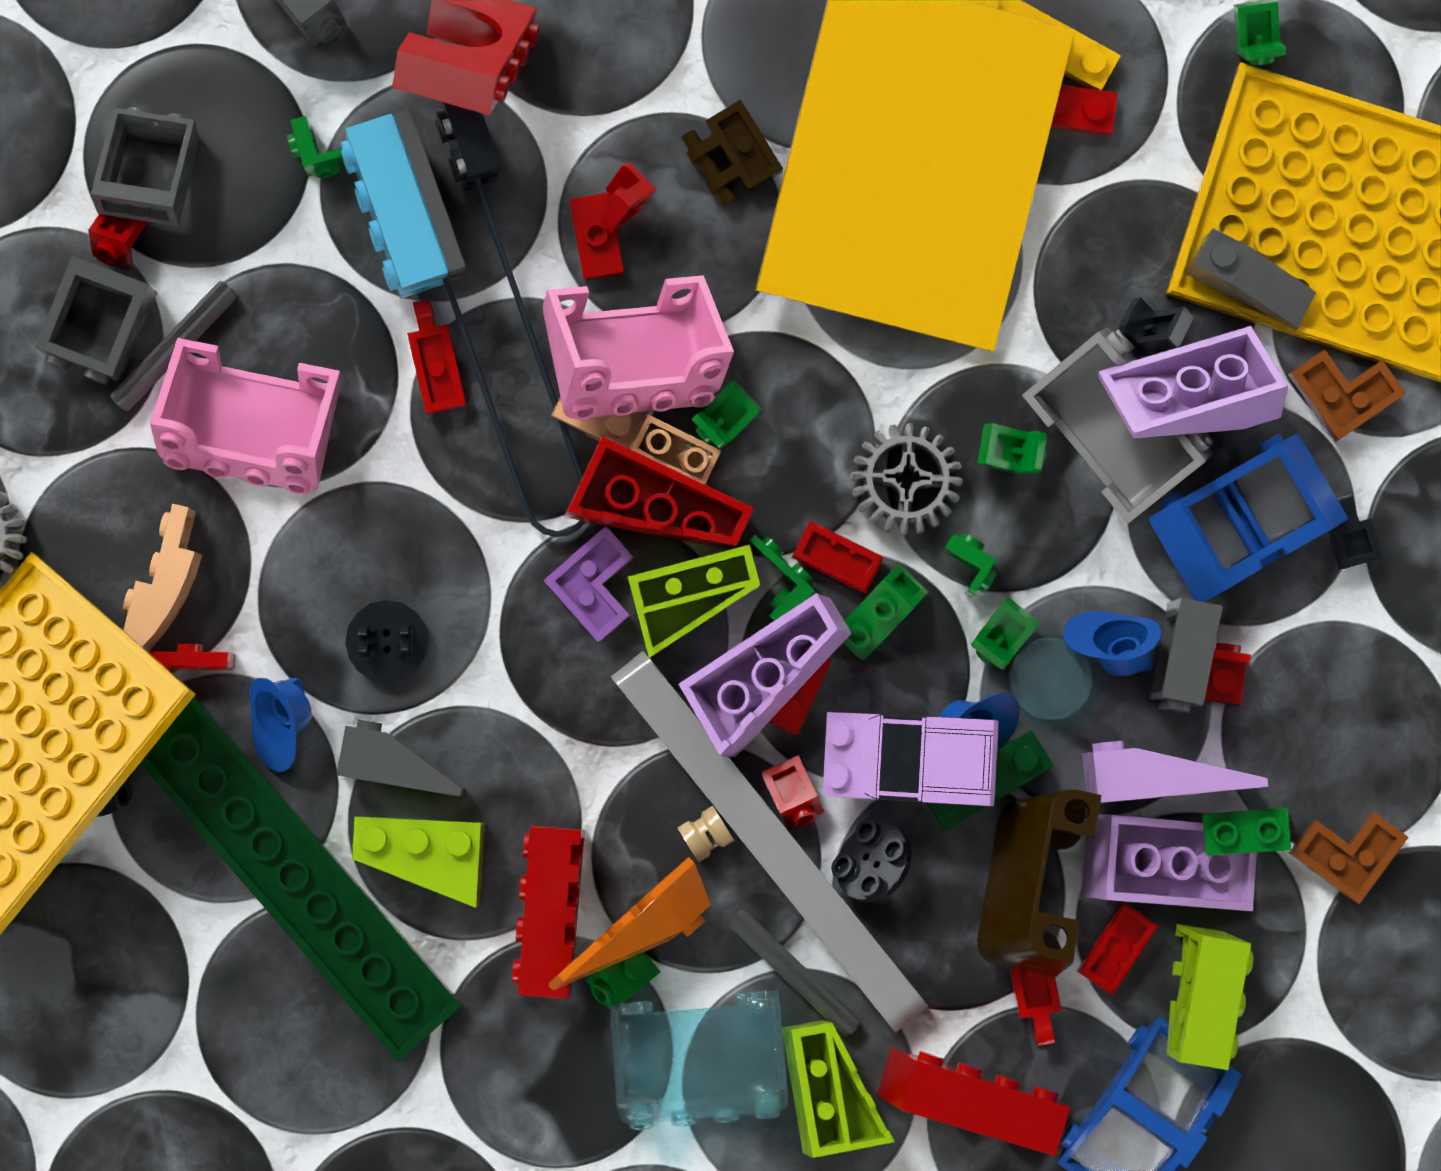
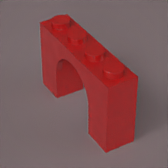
[392,0,540,115]

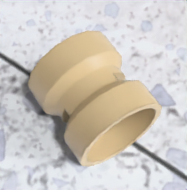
[677,806,734,862]

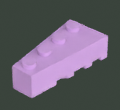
[679,593,851,758]

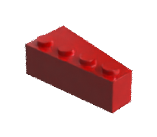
[564,436,754,550]
[512,825,585,999]
[877,1047,1071,1156]

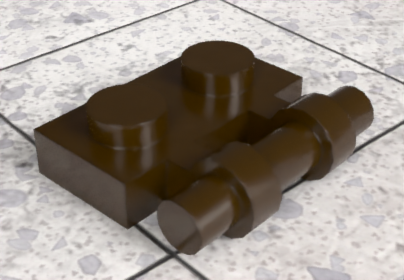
[681,99,783,207]

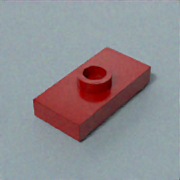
[569,192,624,282]
[791,521,884,595]
[148,644,235,670]
[1076,902,1159,995]

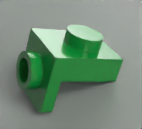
[1234,0,1286,65]
[287,116,345,178]
[692,380,763,449]
[977,423,1047,474]
[942,533,997,598]
[971,597,1040,670]
[586,952,660,1011]

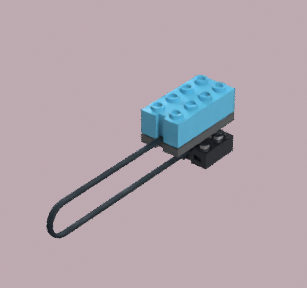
[340,102,586,537]

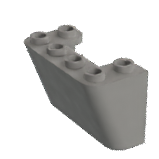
[1022,328,1214,524]

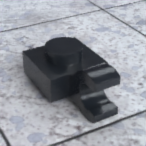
[1328,493,1383,570]

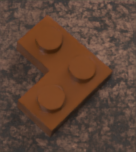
[1288,349,1406,442]
[1289,812,1409,904]

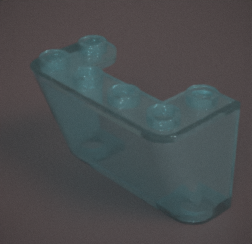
[610,990,788,1130]

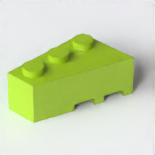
[628,545,760,658]
[352,816,485,908]
[1166,923,1253,1070]
[782,1020,895,1158]

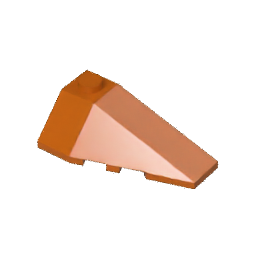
[548,857,711,990]

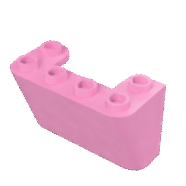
[543,275,734,420]
[150,338,341,495]

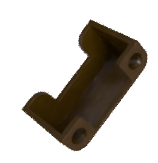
[977,789,1102,977]

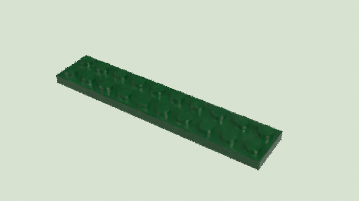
[140,696,463,1062]

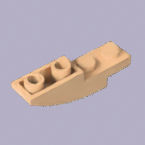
[551,398,721,484]
[122,504,202,652]

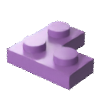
[544,526,634,643]

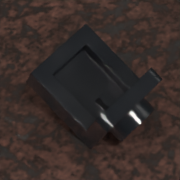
[1119,297,1194,354]

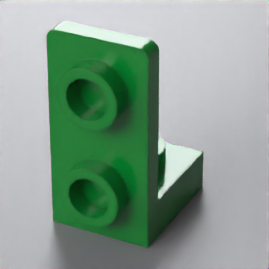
[748,534,815,622]
[843,564,929,660]
[1203,807,1291,856]

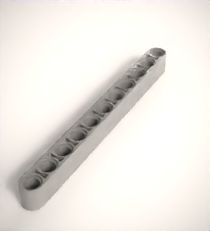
[610,651,928,1033]

